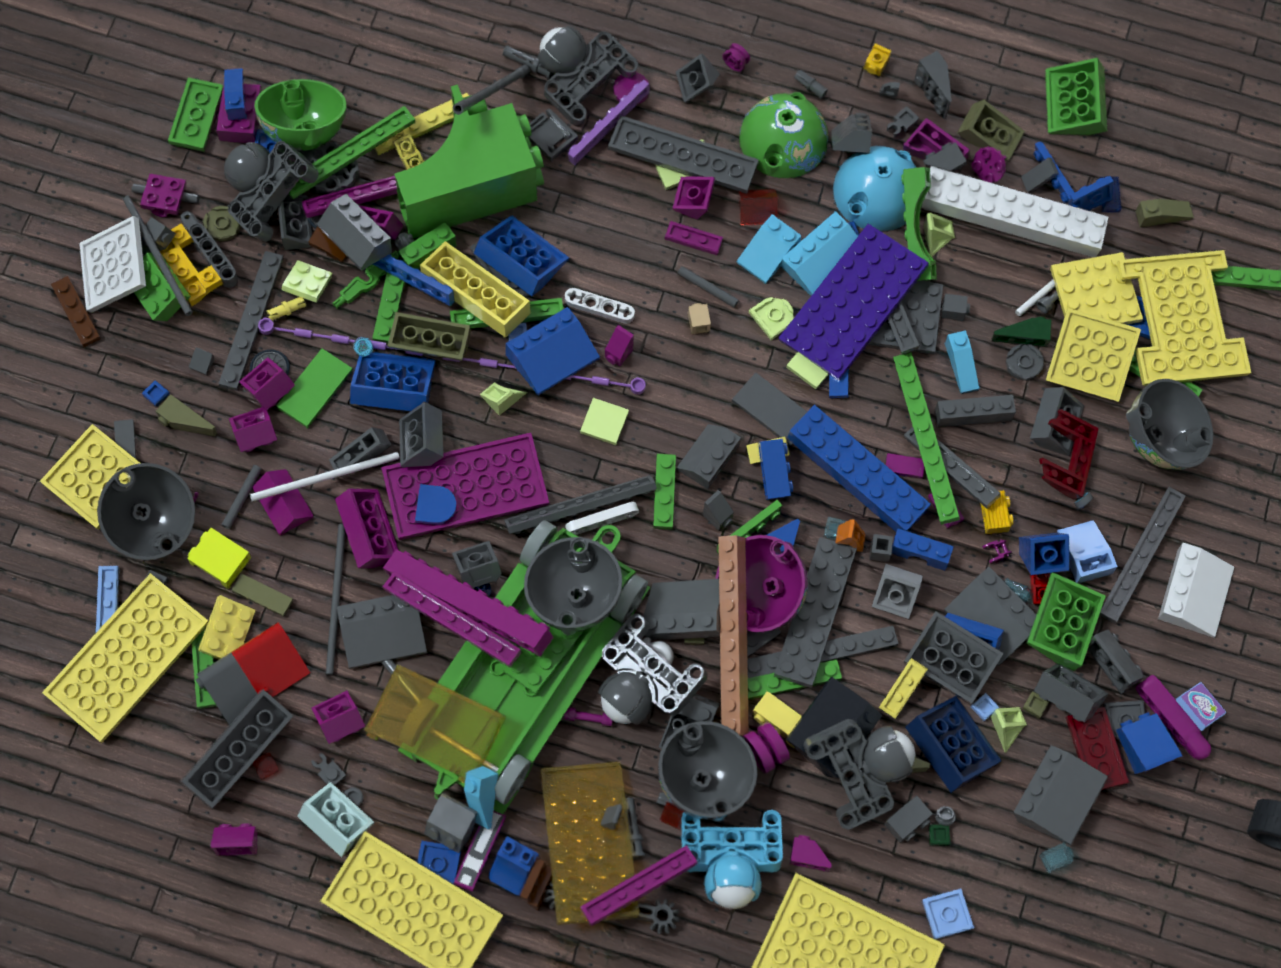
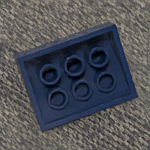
[905,696,1002,793]

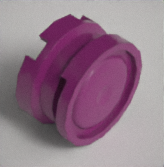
[722,43,751,72]

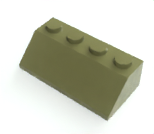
[388,312,471,361]

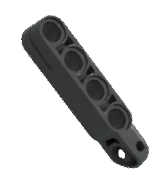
[181,211,238,288]

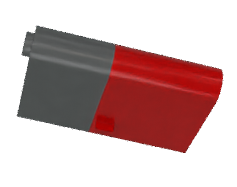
[195,622,310,725]

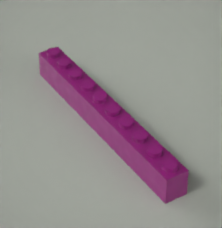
[383,549,554,657]

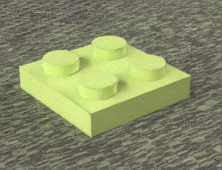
[282,260,332,303]

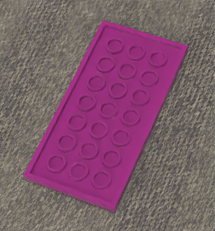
[381,433,549,540]

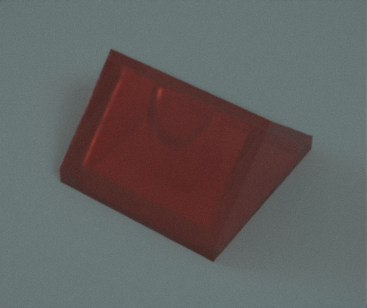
[738,189,778,225]

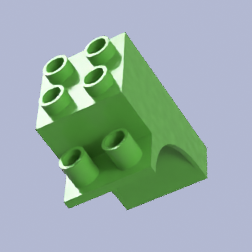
[395,84,544,238]

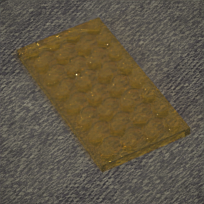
[540,761,640,925]

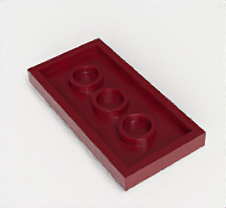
[1066,707,1129,790]

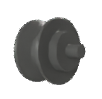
[395,233,415,251]

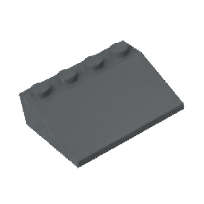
[944,567,1036,666]
[643,579,720,641]
[337,595,427,669]
[904,611,1004,705]
[1014,745,1108,845]

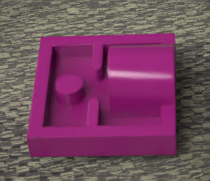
[140,174,187,217]

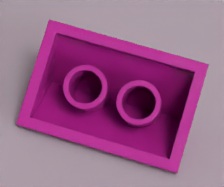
[252,469,314,536]

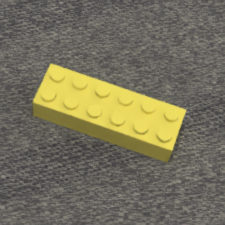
[420,241,531,338]

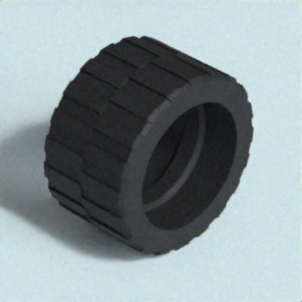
[1247,799,1281,851]

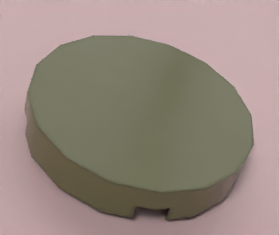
[203,206,241,242]

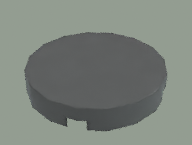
[1005,344,1043,381]

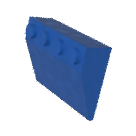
[474,215,569,296]
[505,307,600,395]
[350,351,435,411]

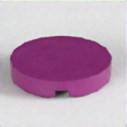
[613,72,649,104]

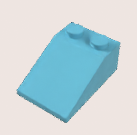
[736,214,801,284]

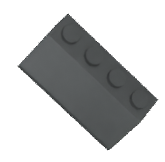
[317,194,392,271]

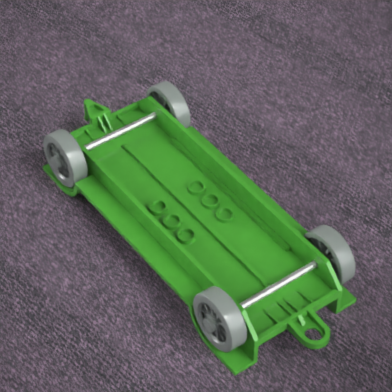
[398,520,650,814]

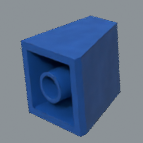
[1019,532,1069,575]
[1116,712,1182,774]

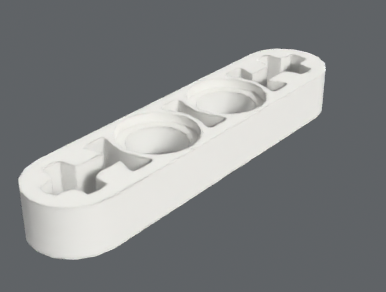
[565,288,635,324]
[565,502,639,535]

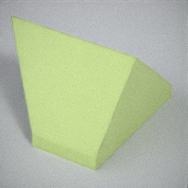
[923,213,955,256]
[480,383,528,416]
[991,707,1027,754]

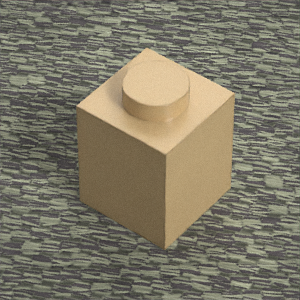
[688,303,711,334]

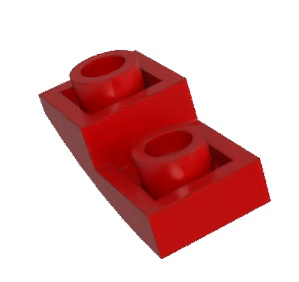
[1030,573,1050,604]

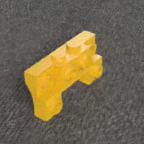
[160,223,223,306]

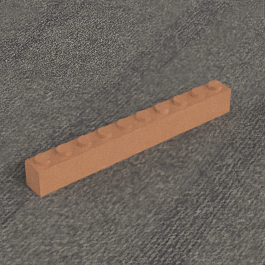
[718,535,749,736]

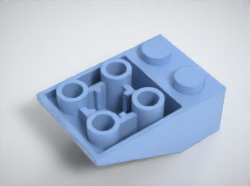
[1057,520,1117,583]

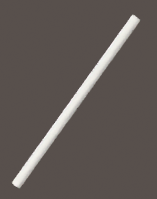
[250,452,399,502]

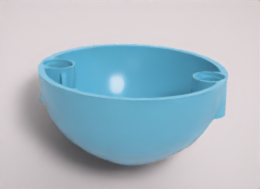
[833,146,916,232]

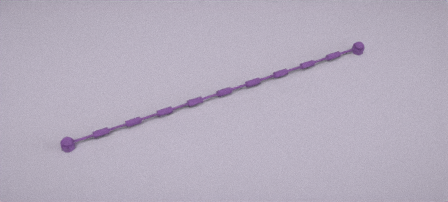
[258,318,646,395]

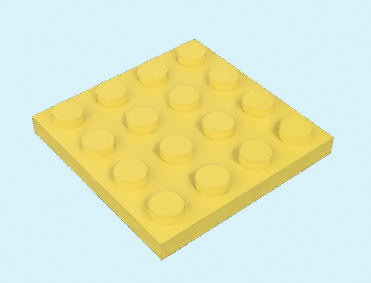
[1050,252,1143,324]
[1046,308,1141,402]
[40,424,140,530]

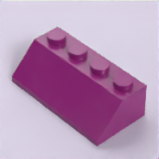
[335,488,398,569]

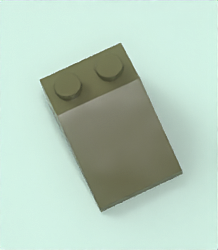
[957,100,1025,161]

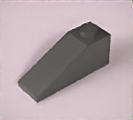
[329,427,391,470]

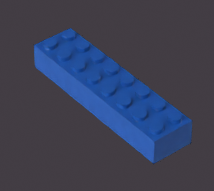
[787,405,931,532]

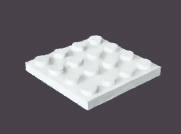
[79,216,146,313]

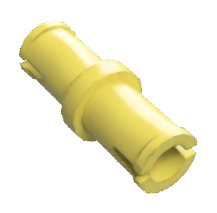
[267,297,306,321]

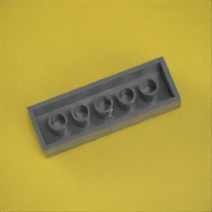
[179,689,293,808]

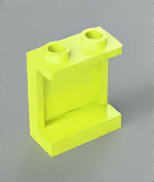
[187,528,251,589]

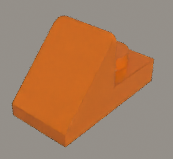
[835,519,866,552]

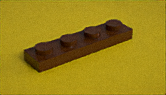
[51,276,101,348]

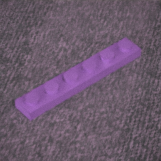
[568,80,650,166]

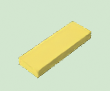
[879,658,928,719]

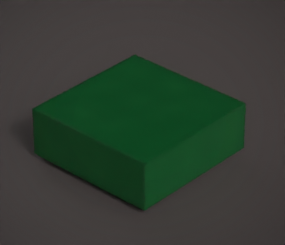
[928,824,950,846]

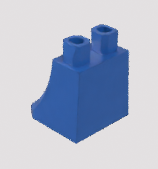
[489,837,540,896]

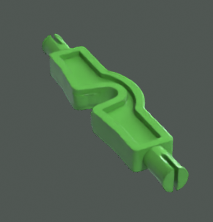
[332,250,399,309]

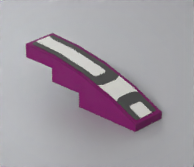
[454,811,506,892]

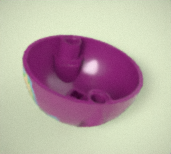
[715,535,808,632]

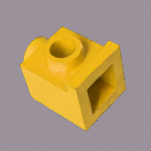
[864,43,891,76]

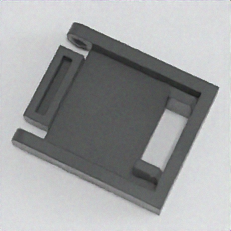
[529,108,578,162]

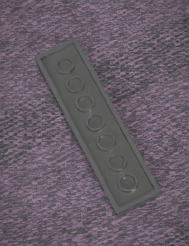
[608,115,759,194]
[774,537,857,688]

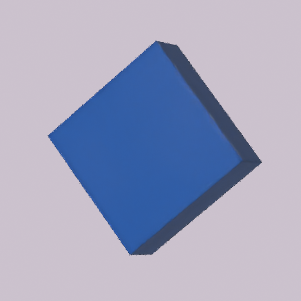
[142,380,170,407]

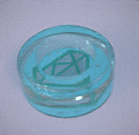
[353,337,373,357]

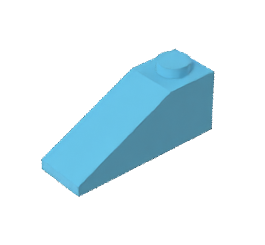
[945,331,979,394]
[464,766,498,830]

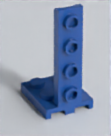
[1033,142,1113,211]

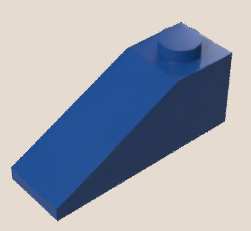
[224,68,247,120]

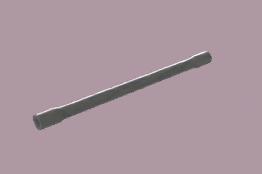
[453,65,530,115]

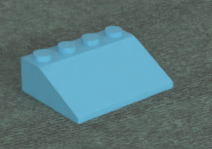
[781,211,858,296]

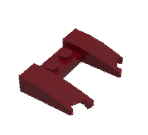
[1039,409,1099,500]

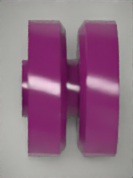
[743,722,790,774]

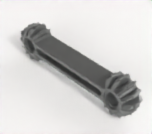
[545,878,680,934]

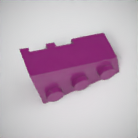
[903,118,970,171]

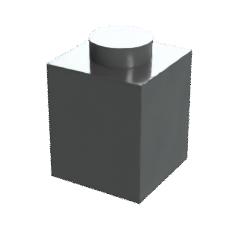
[941,294,970,321]
[869,534,893,562]

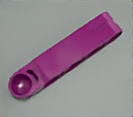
[1136,675,1211,760]

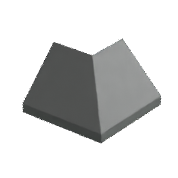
[676,54,720,103]

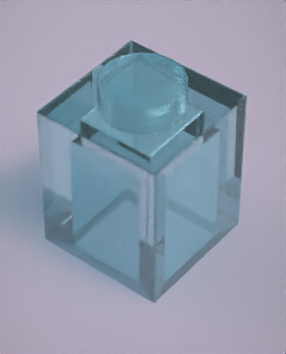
[1039,843,1074,874]

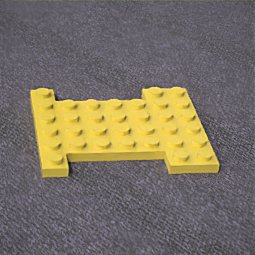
[1117,250,1251,386]

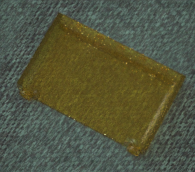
[364,664,506,784]

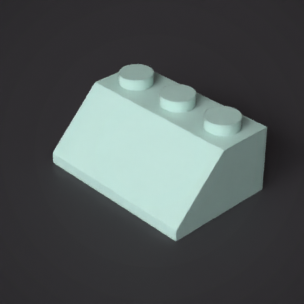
[297,782,374,857]

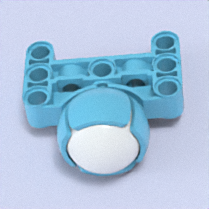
[681,810,783,909]

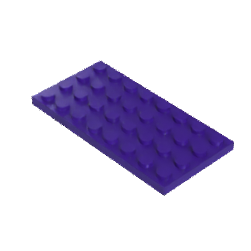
[779,224,929,381]

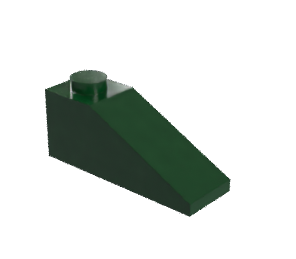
[991,317,1051,347]

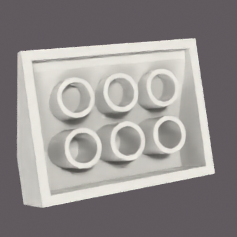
[1158,543,1234,638]

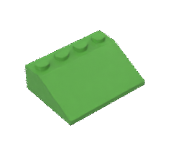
[1046,58,1107,135]
[1027,572,1106,671]

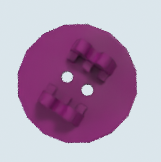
[971,147,1006,183]

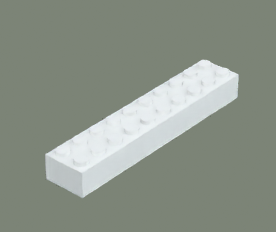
[921,166,1108,258]

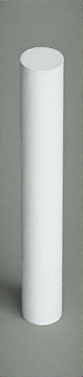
[1015,280,1055,316]

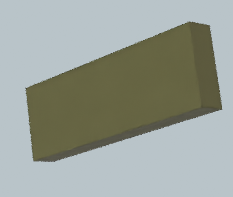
[232,573,293,617]

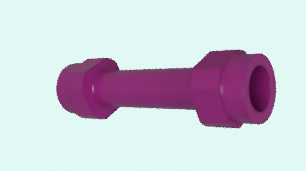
[564,708,612,726]

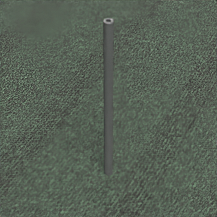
[123,196,193,316]
[326,524,346,676]

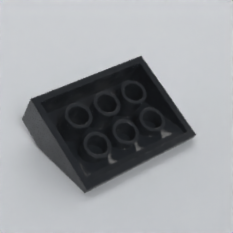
[786,677,882,778]

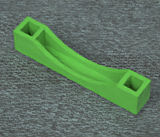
[901,167,937,281]

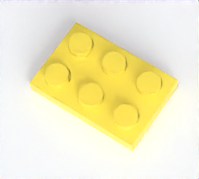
[198,595,256,659]

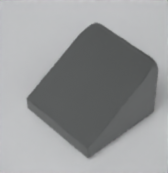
[189,347,215,375]
[601,804,622,830]

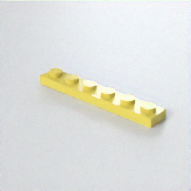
[374,93,469,155]

